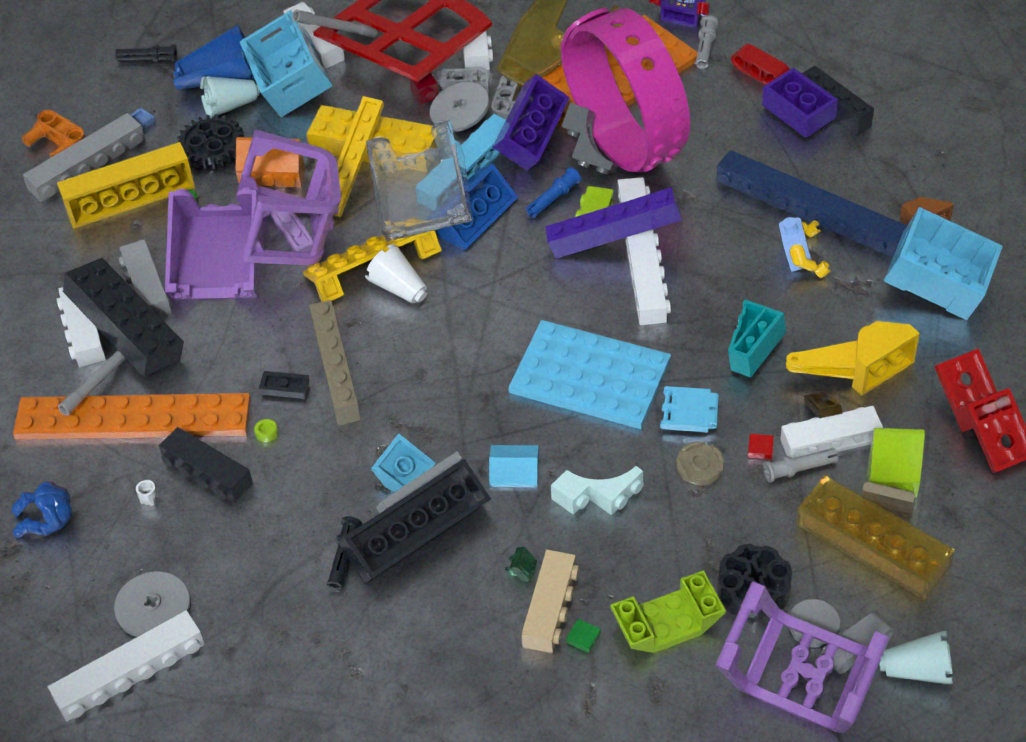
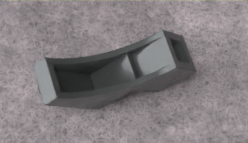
[562,103,618,175]

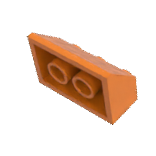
[236,137,305,187]

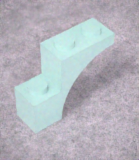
[551,466,644,515]

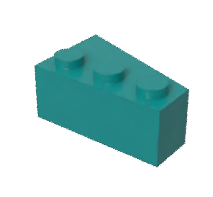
[728,299,786,377]

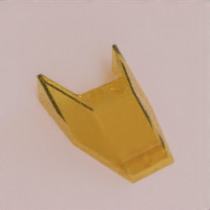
[496,0,623,87]

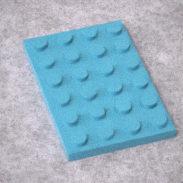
[509,320,671,429]

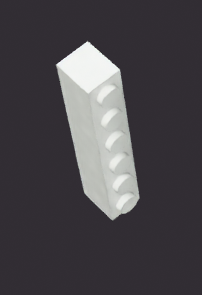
[47,610,205,722]

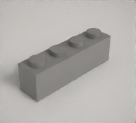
[118,239,172,318]

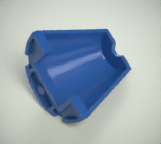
[173,25,255,90]

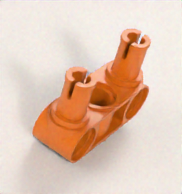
[21,110,85,158]

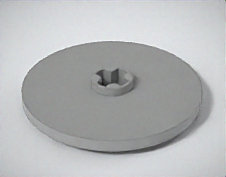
[430,82,490,132]
[114,571,190,637]

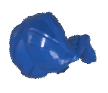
[11,481,72,538]

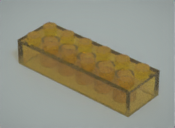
[796,475,955,601]

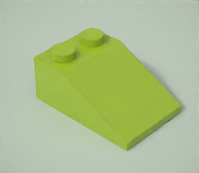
[867,428,925,497]

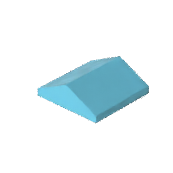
[371,434,436,492]
[489,445,539,487]

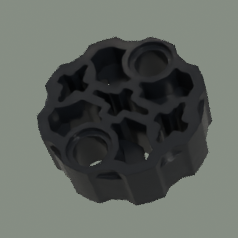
[717,543,792,620]

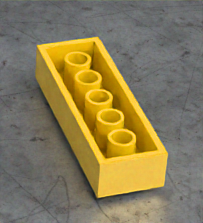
[306,105,441,174]
[57,142,195,229]

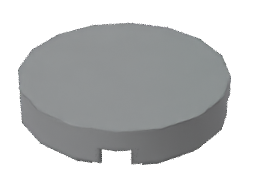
[789,599,840,648]

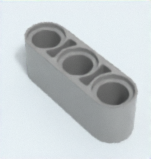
[821,611,895,674]

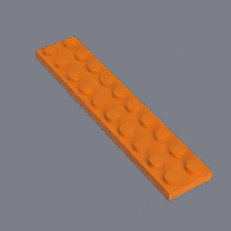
[13,393,251,440]

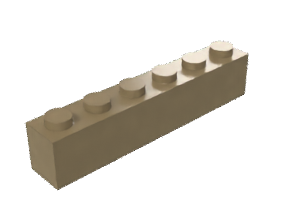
[309,300,360,425]

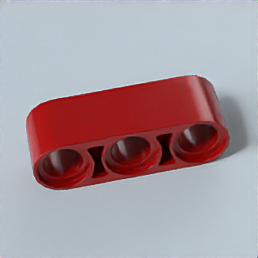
[731,43,790,85]

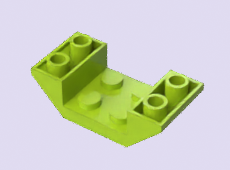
[610,570,726,653]

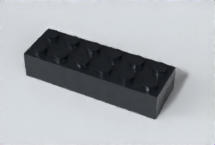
[63,258,184,377]
[338,459,491,583]

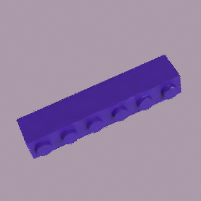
[545,187,682,259]

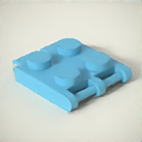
[660,386,719,432]

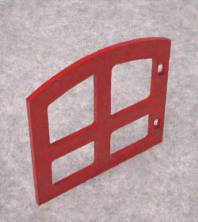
[313,0,492,82]

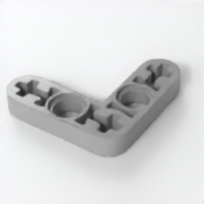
[431,67,489,114]
[491,72,520,119]

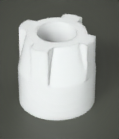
[136,480,158,506]

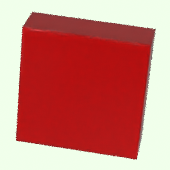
[748,434,774,460]

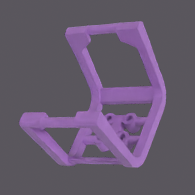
[238,130,341,265]
[715,582,889,733]

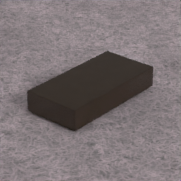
[804,391,843,419]

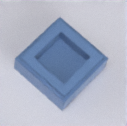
[130,108,156,130]

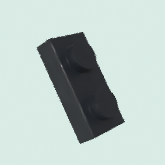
[258,371,310,399]

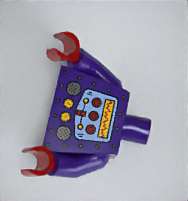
[648,0,710,28]

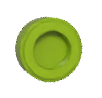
[254,419,279,442]

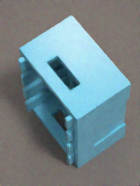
[240,10,333,117]
[884,207,1002,320]

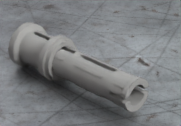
[695,15,719,69]
[763,448,838,483]

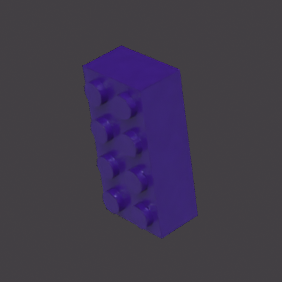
[493,74,570,171]

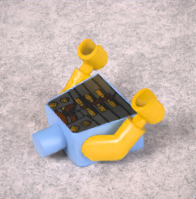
[779,217,831,278]

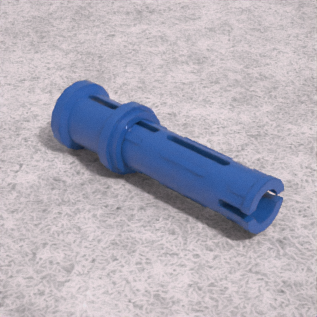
[526,167,582,218]

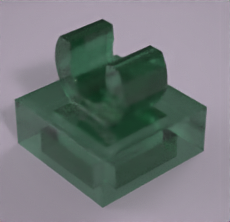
[505,547,538,582]

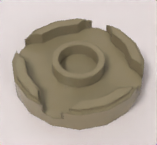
[676,442,724,485]

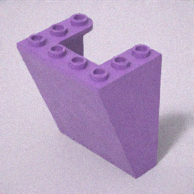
[165,187,267,300]

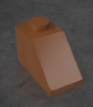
[900,197,954,225]

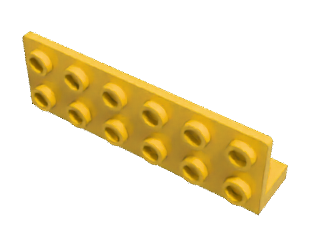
[302,219,442,302]

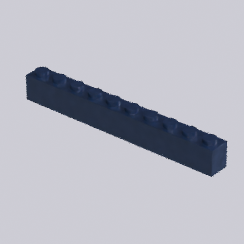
[716,150,907,257]

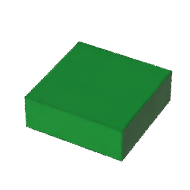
[566,619,601,653]

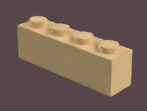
[522,549,580,653]

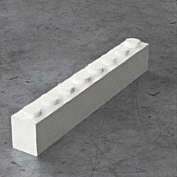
[618,177,671,325]

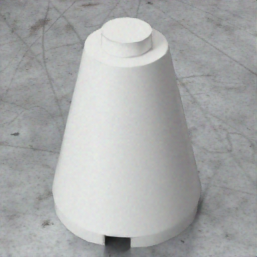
[365,244,427,304]

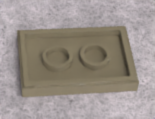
[862,481,915,514]

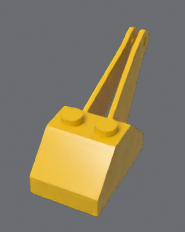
[786,321,920,396]

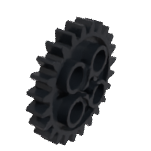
[177,114,245,169]

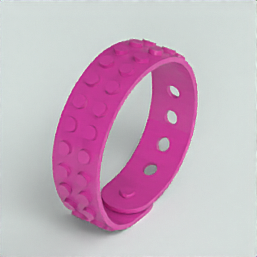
[561,8,690,173]

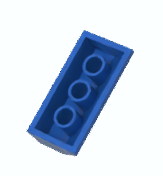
[426,163,518,250]

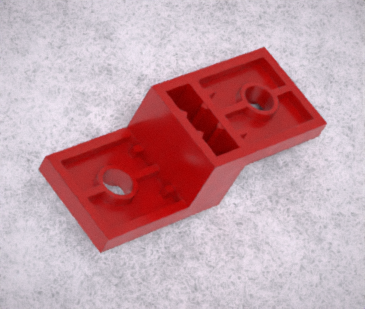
[934,348,1026,473]

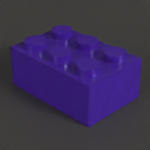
[762,68,838,138]

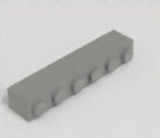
[23,113,145,202]

